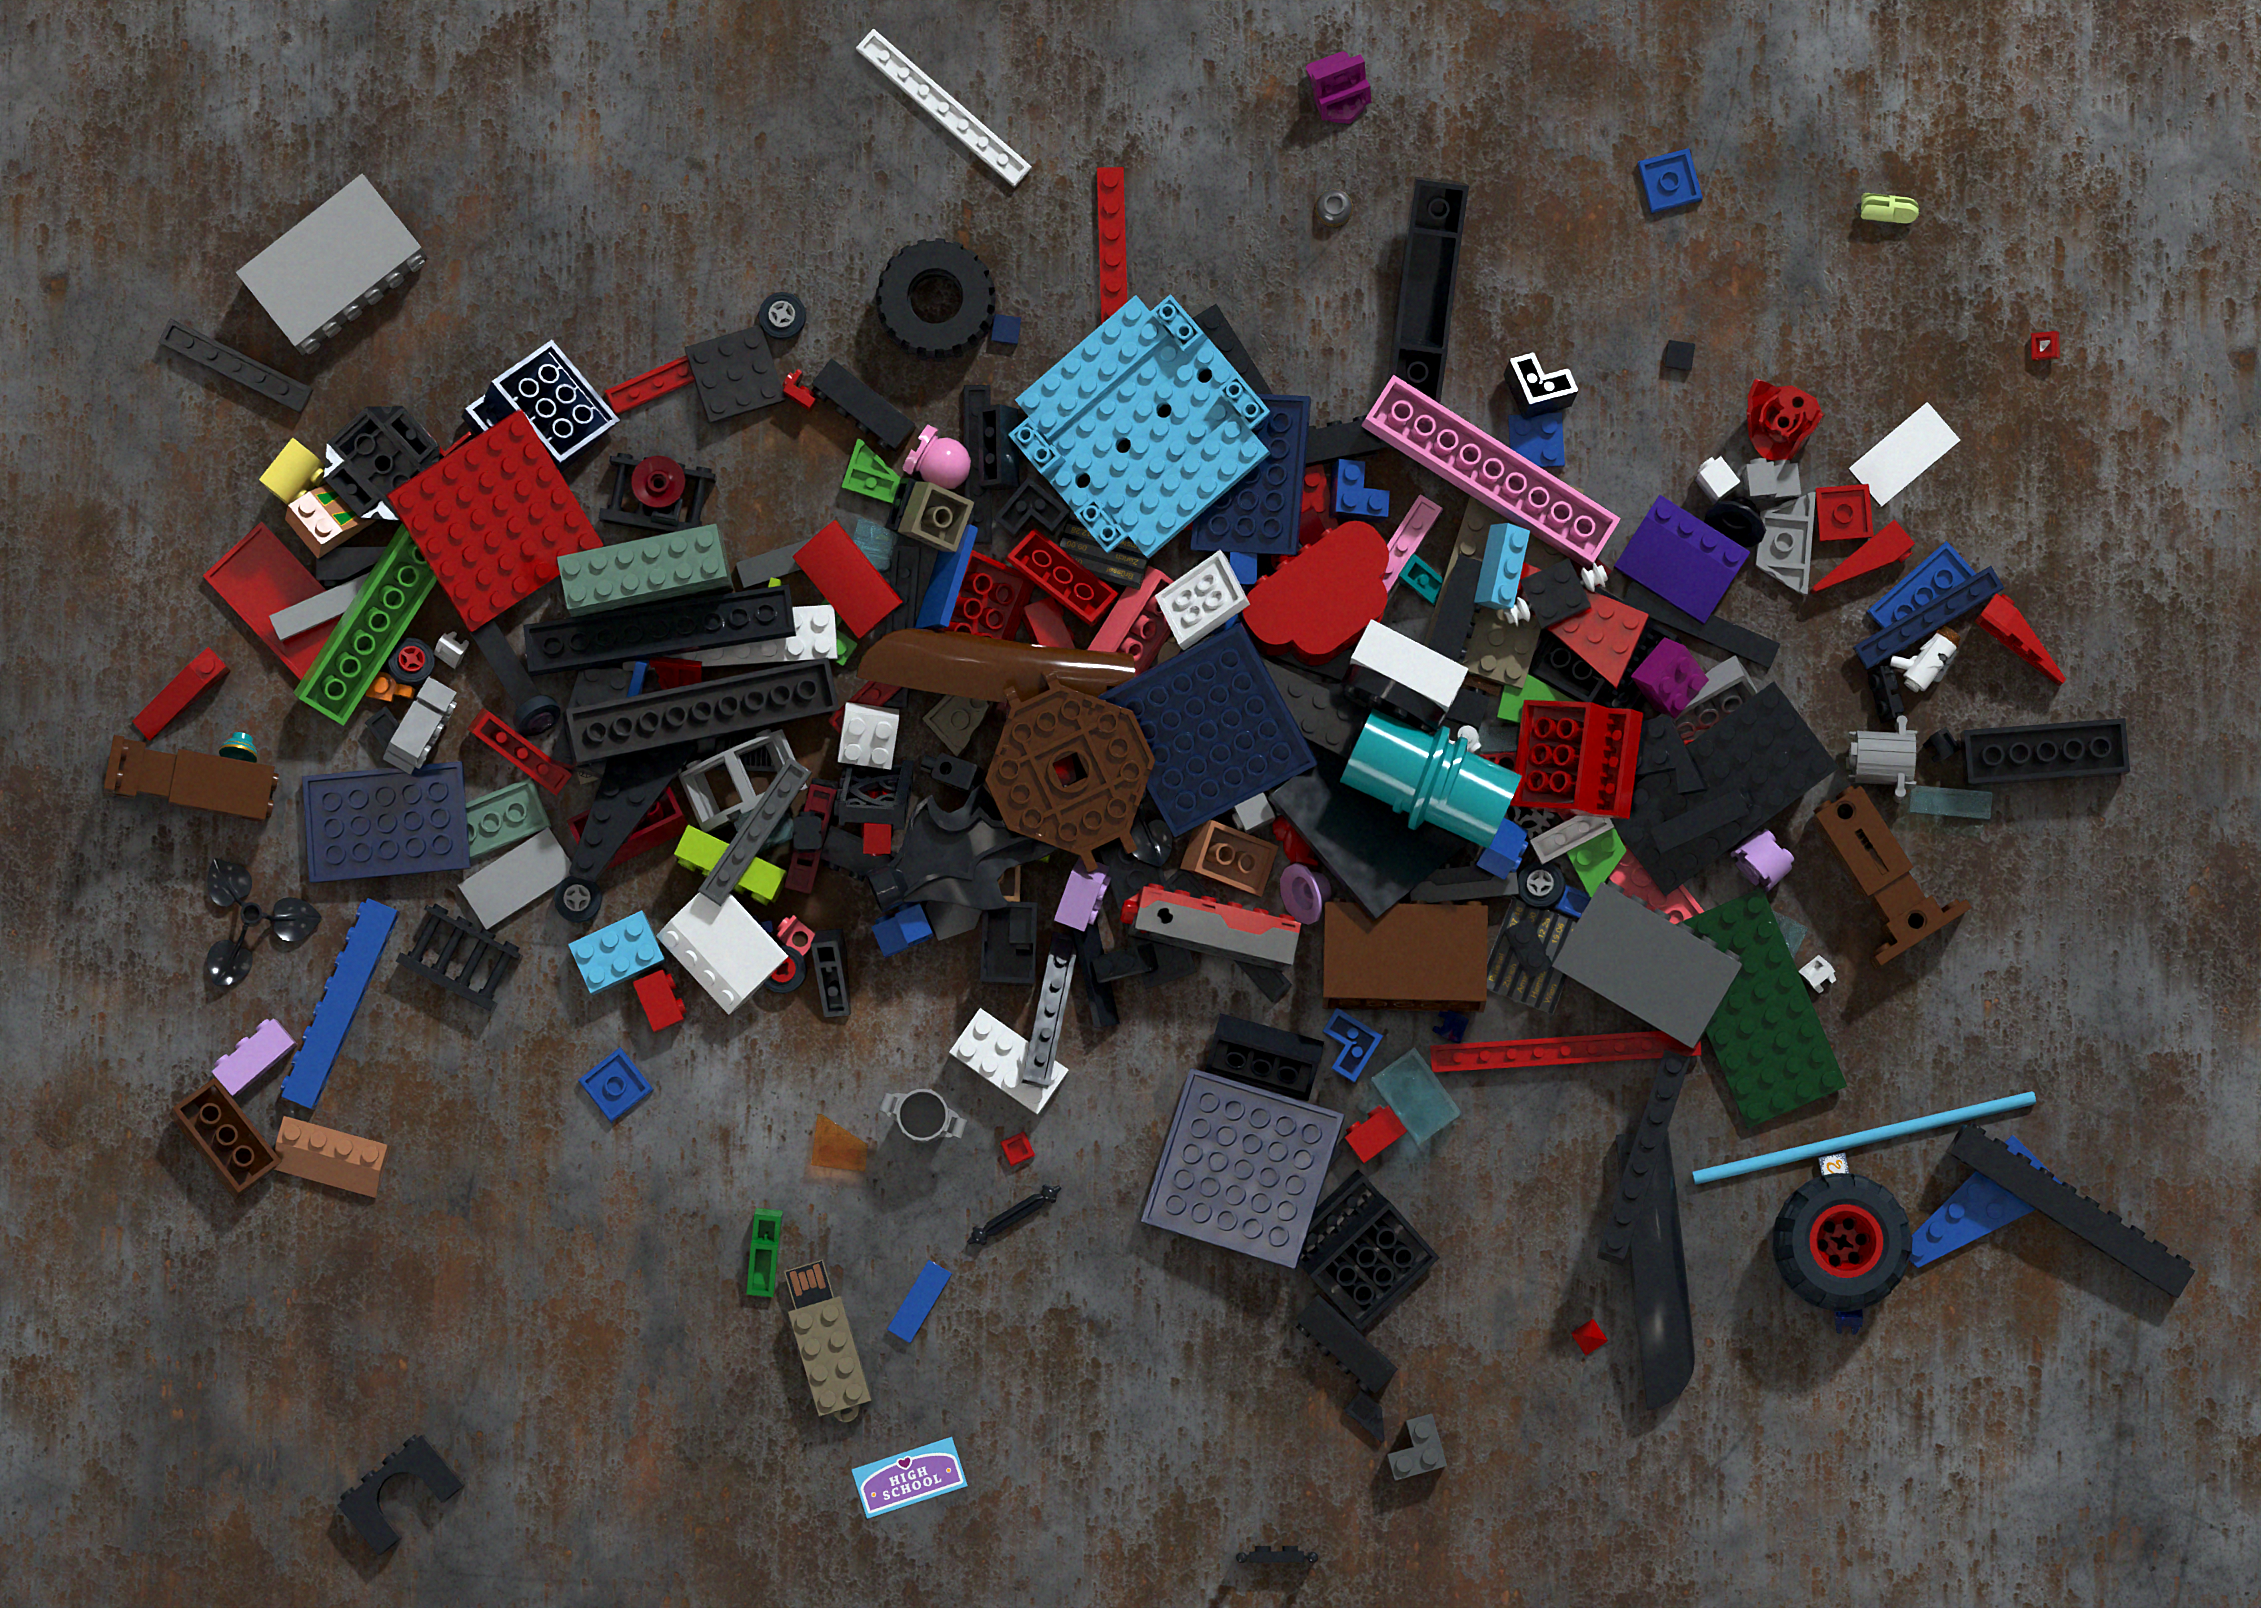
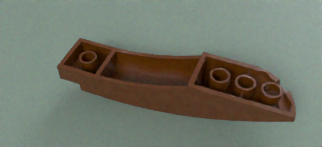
[856,628,1135,703]

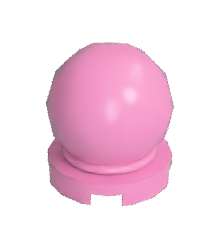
[903,425,971,490]

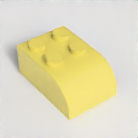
[259,438,325,505]

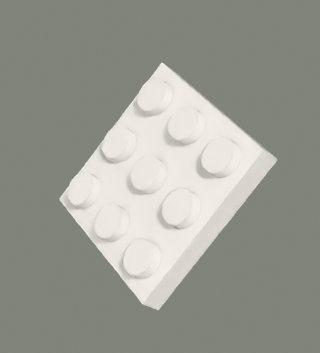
[1155,550,1250,650]

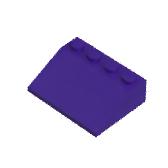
[1613,495,1750,625]

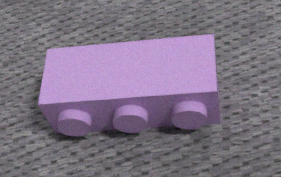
[211,1019,298,1097]

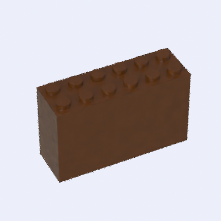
[1322,898,1488,1013]

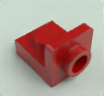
[782,369,817,412]

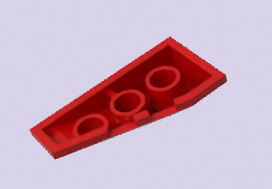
[1974,593,2066,687]

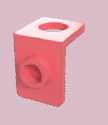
[776,915,815,956]

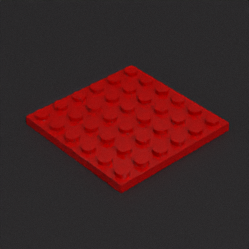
[386,409,604,632]

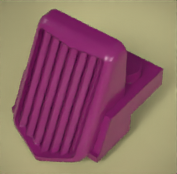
[1306,51,1372,124]

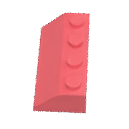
[1087,565,1174,676]

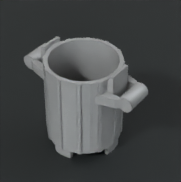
[1846,715,1917,803]
[879,1089,967,1144]

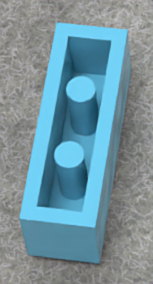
[1474,523,1530,610]

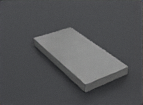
[458,827,572,931]

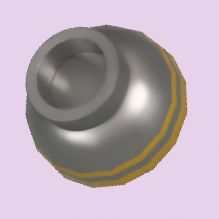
[1315,189,1353,227]

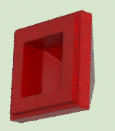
[1571,1319,1608,1356]

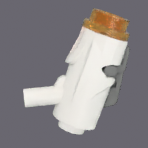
[1890,626,1961,692]

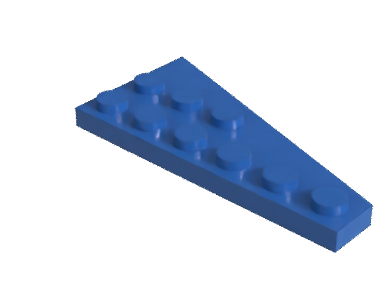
[1909,1135,2062,1268]

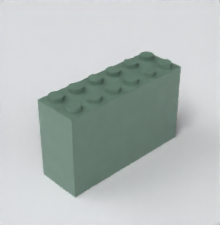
[557,524,734,617]

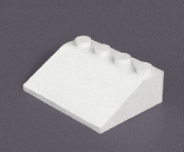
[656,893,788,1015]

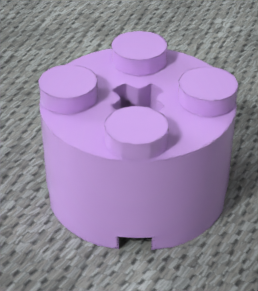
[1731,829,1794,892]

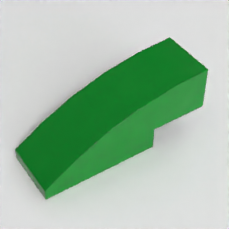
[746,1208,783,1297]

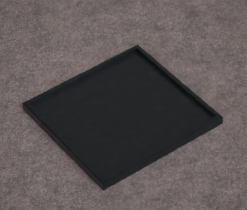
[1268,750,1471,921]

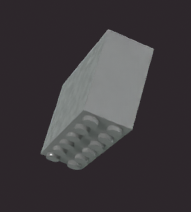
[236,174,428,356]

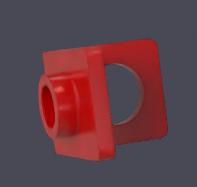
[428,431,474,457]

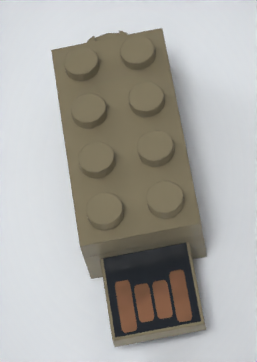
[784,1259,872,1422]

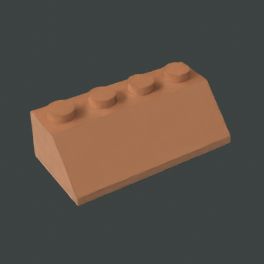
[274,1116,392,1198]

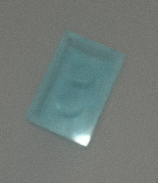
[1370,1047,1462,1146]

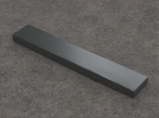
[698,757,812,907]

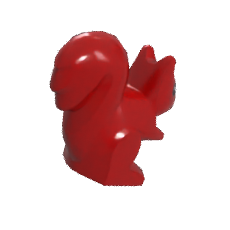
[1272,814,1318,871]

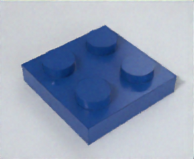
[1508,412,1565,468]

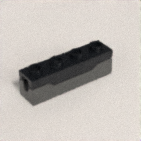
[1409,861,1519,904]

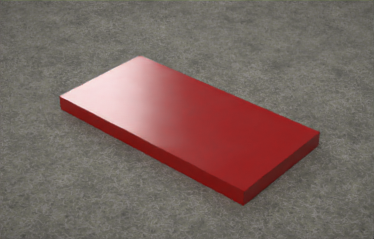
[203,521,343,680]

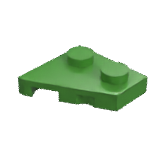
[842,439,900,504]
[1566,827,1627,898]

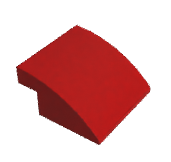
[1510,700,1643,819]

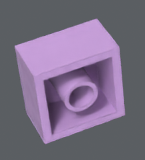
[1054,856,1112,931]

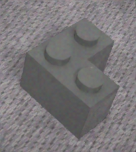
[1386,1413,1447,1481]

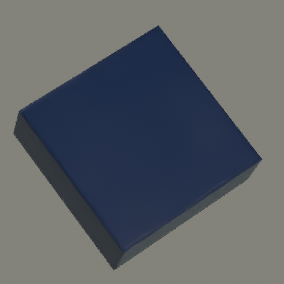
[991,314,1021,345]

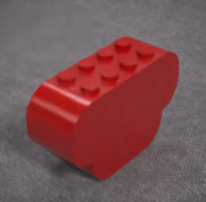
[1240,521,1389,666]

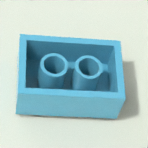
[568,911,667,995]

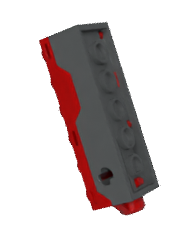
[1120,884,1301,971]

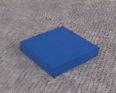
[1637,148,1703,214]
[578,1047,654,1123]

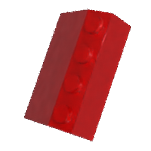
[937,550,1035,641]

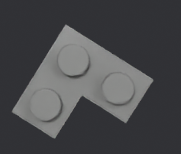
[1742,458,1801,503]
[1231,792,1275,834]

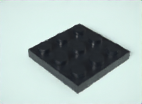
[684,325,786,424]

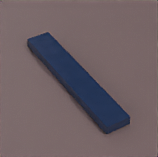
[1852,566,2005,670]

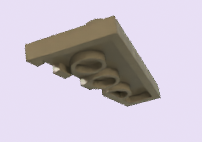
[922,695,995,758]

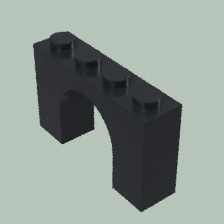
[337,1434,465,1556]

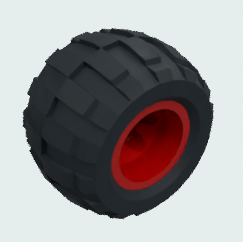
[1772,1173,1913,1312]

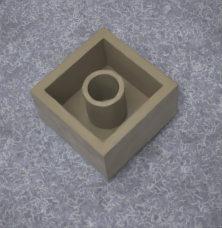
[897,482,974,552]

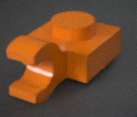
[365,671,416,703]

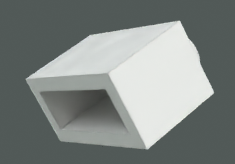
[1695,456,1740,504]

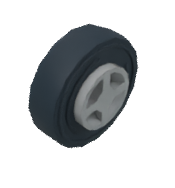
[758,292,807,340]
[1517,861,1565,910]
[554,876,602,923]

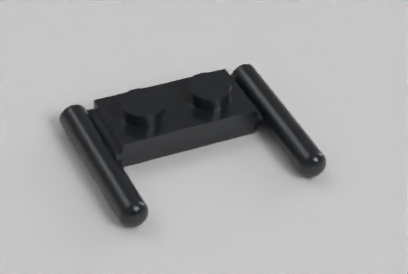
[1236,1546,1318,1563]

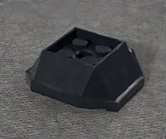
[324,406,440,522]

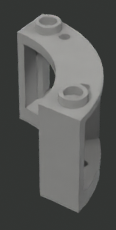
[679,729,807,833]

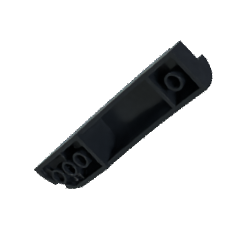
[1380,176,1469,448]

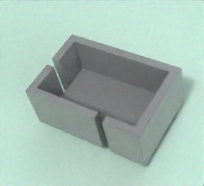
[383,676,457,775]

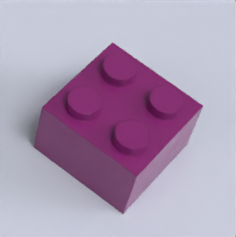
[1631,637,1709,719]

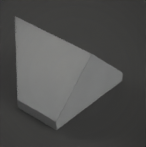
[925,901,982,941]

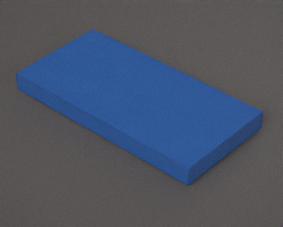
[915,525,978,630]
[1866,541,1976,651]

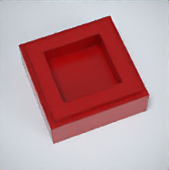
[1000,1131,1035,1167]

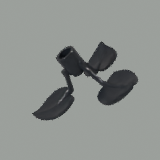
[1068,774,1172,867]
[207,858,322,986]

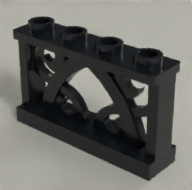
[834,760,914,830]

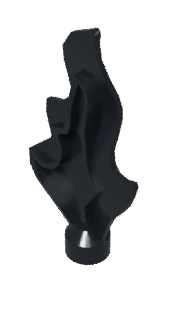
[866,784,1067,912]

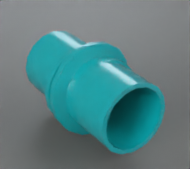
[1340,708,1522,849]

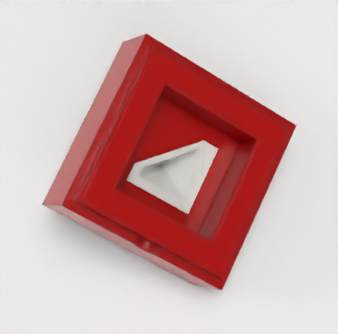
[2031,331,2060,361]

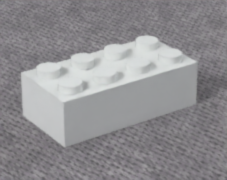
[949,1008,1069,1116]

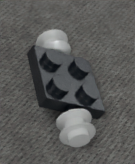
[1503,558,1608,630]

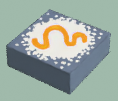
[1818,1153,1849,1176]

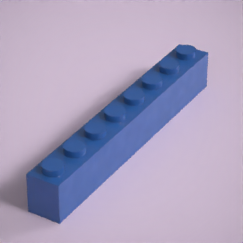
[280,898,400,1110]

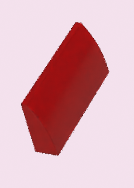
[792,520,903,639]

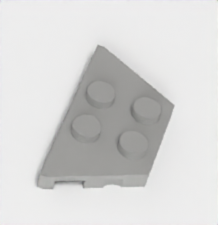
[1755,492,1816,596]

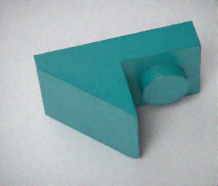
[1398,554,1444,605]

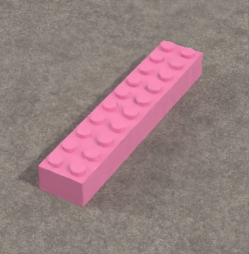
[1361,375,1621,569]

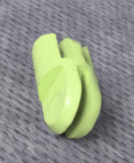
[1861,193,1919,223]

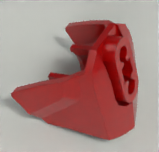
[1746,378,1825,462]

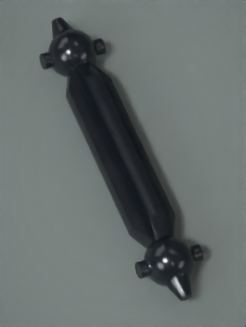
[967,1184,1062,1245]

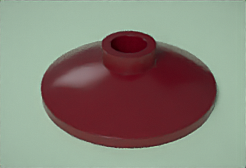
[631,456,685,508]

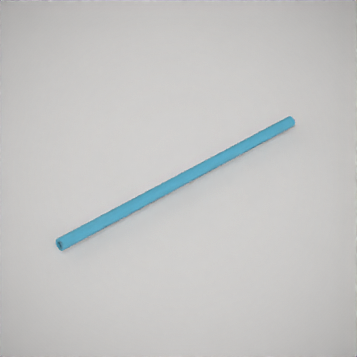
[1692,1091,2036,1185]

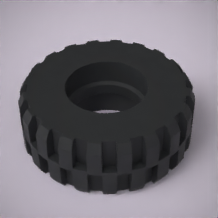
[876,238,996,362]

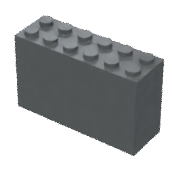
[1552,880,1744,1049]

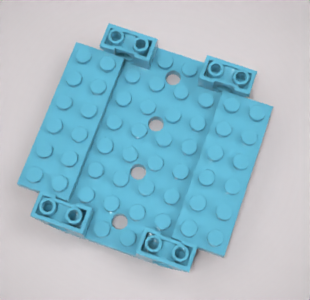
[1008,294,1271,559]

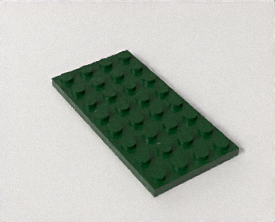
[1675,887,1847,1128]

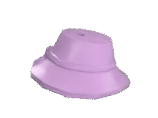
[1280,863,1331,925]

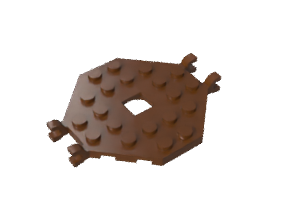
[985,667,1155,873]

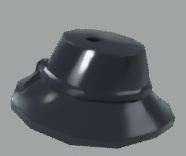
[1704,497,1766,548]

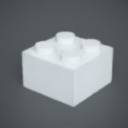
[838,702,899,770]

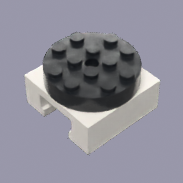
[1340,619,1468,734]

